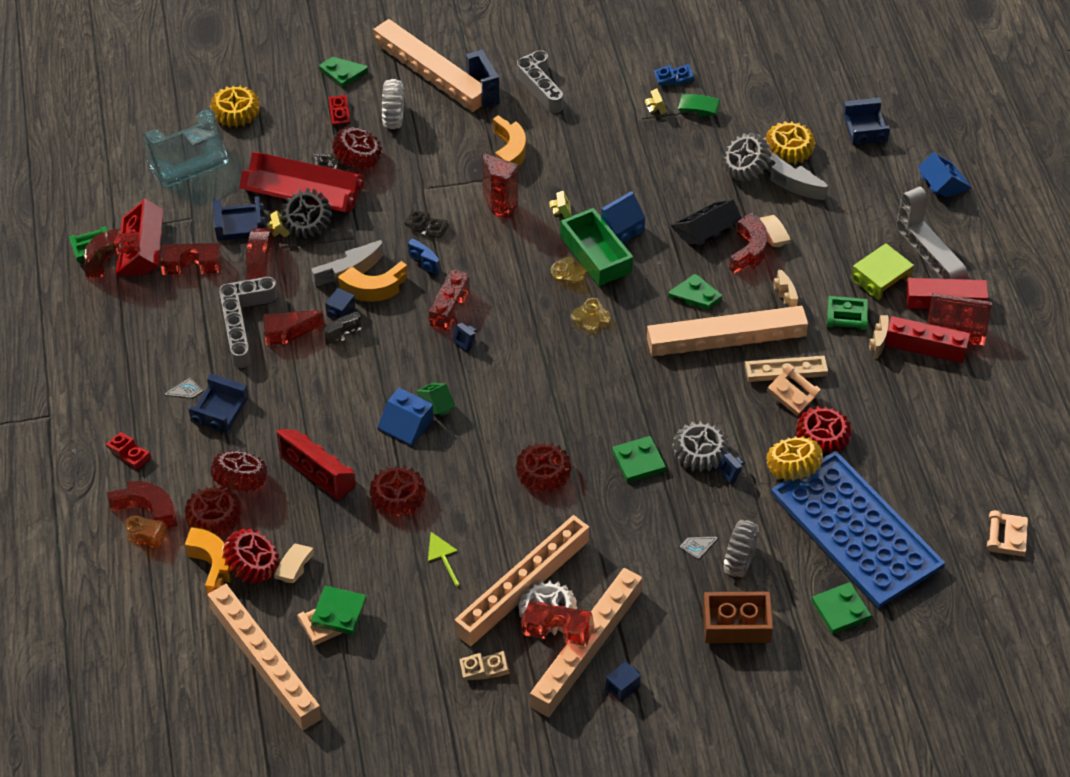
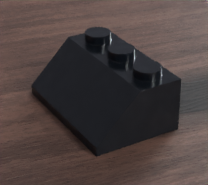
[671,199,742,246]

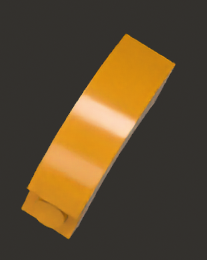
[493,115,526,175]
[338,261,408,302]
[185,527,232,597]

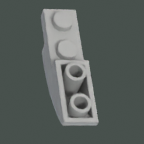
[764,153,828,200]
[311,240,383,287]

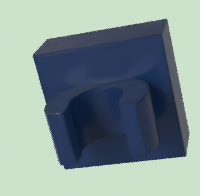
[452,323,477,351]
[717,453,745,483]

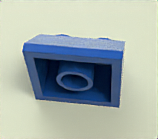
[918,152,972,197]
[601,191,645,244]
[377,388,434,446]

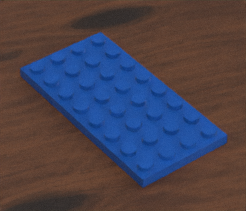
[770,451,945,609]

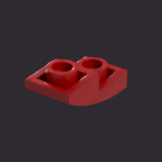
[328,95,350,126]
[106,432,152,470]

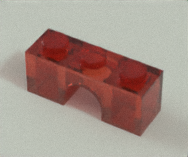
[160,243,222,275]
[429,269,470,331]
[521,601,595,647]

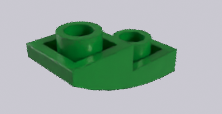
[678,94,720,117]

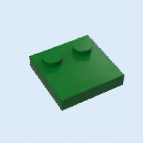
[612,436,666,483]
[811,582,871,635]
[311,586,367,635]

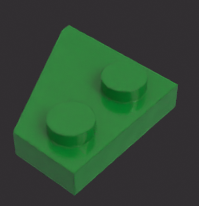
[319,57,368,88]
[668,274,722,310]

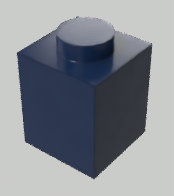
[325,288,356,323]
[605,661,641,702]

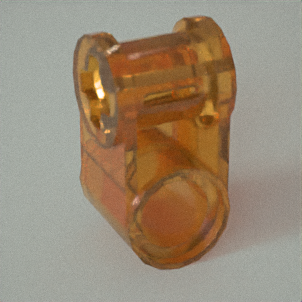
[125,516,168,549]

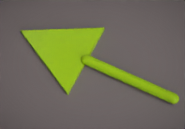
[428,532,459,587]

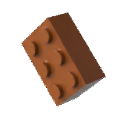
[703,592,773,643]

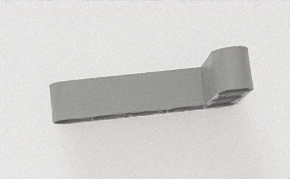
[897,187,968,280]
[219,277,277,368]

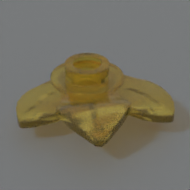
[550,256,587,283]
[571,298,610,332]

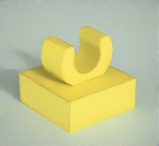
[645,89,668,115]
[549,191,572,218]
[267,211,290,237]

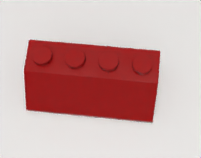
[116,199,163,276]
[276,429,356,501]

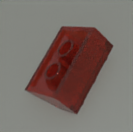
[482,153,518,219]
[926,293,992,345]

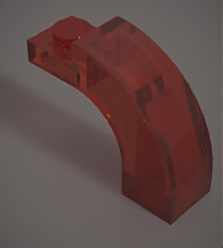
[729,212,767,274]
[246,228,274,280]
[84,229,141,278]
[107,481,178,530]

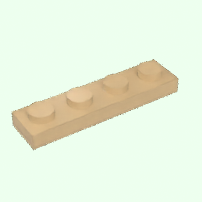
[745,356,828,382]

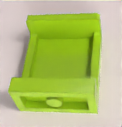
[851,243,914,300]

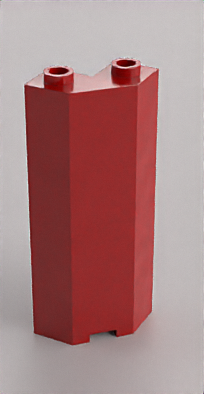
[239,152,364,212]

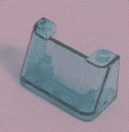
[142,108,228,187]

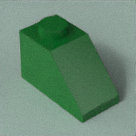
[416,383,456,416]

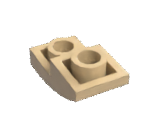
[757,215,791,247]
[773,270,798,307]
[869,315,889,359]
[274,544,314,583]
[460,651,510,680]

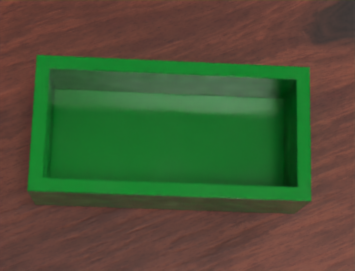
[560,208,633,286]

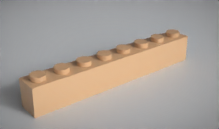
[373,19,482,112]
[647,306,808,357]
[454,515,589,647]
[530,568,642,717]
[207,584,322,731]

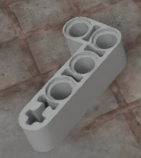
[517,51,563,113]

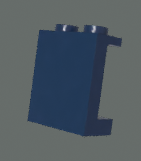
[466,49,500,108]
[842,98,890,145]
[213,196,266,241]
[188,374,249,433]

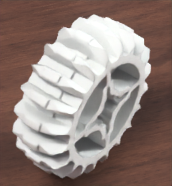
[382,79,404,129]
[518,580,577,636]

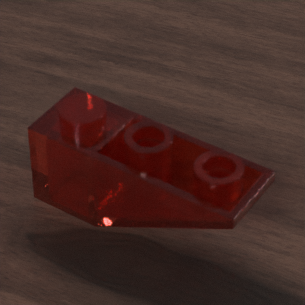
[264,310,324,345]

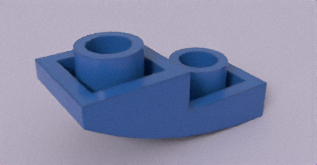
[654,64,695,86]
[408,239,440,275]

